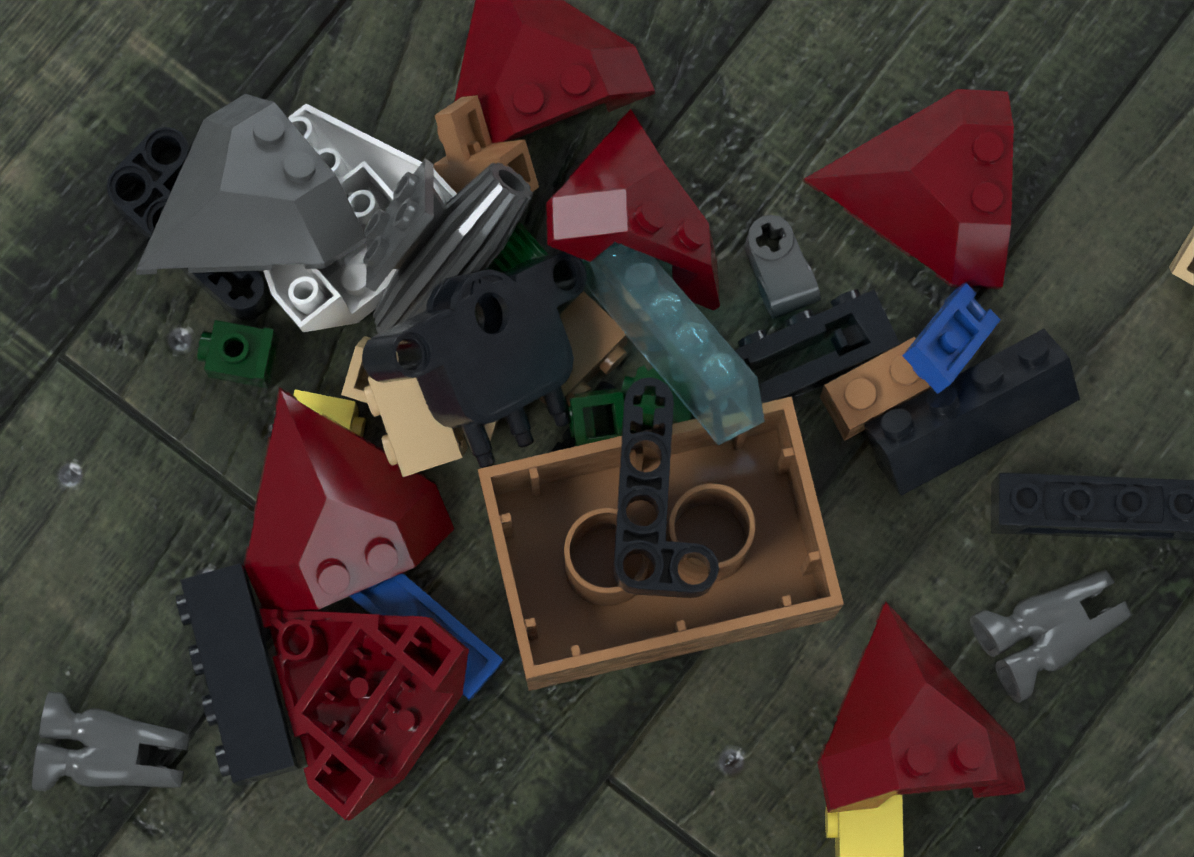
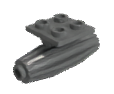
[363,159,533,334]

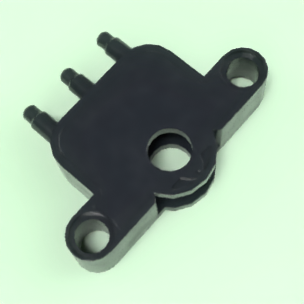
[362,252,587,468]

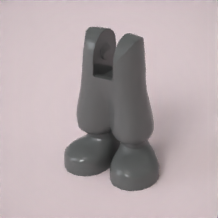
[970,569,1132,703]
[32,691,189,792]

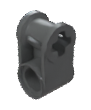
[745,215,821,319]

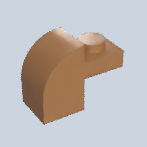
[434,95,539,193]

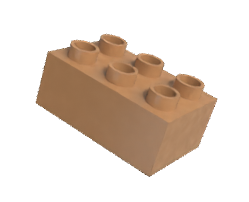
[478,397,844,691]

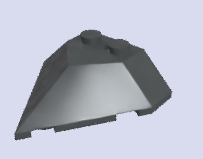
[136,94,366,275]

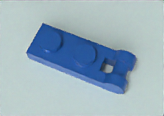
[902,282,1001,394]

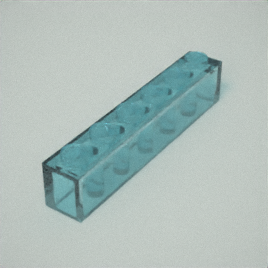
[581,242,765,445]

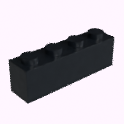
[864,329,1080,496]
[176,563,299,786]

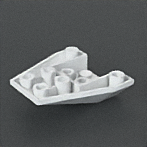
[263,104,457,332]

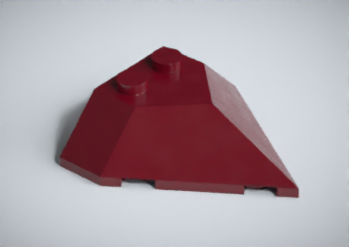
[454,0,655,143]
[803,89,1014,289]
[546,109,720,311]
[243,387,455,611]
[817,602,1026,813]
[259,609,469,820]

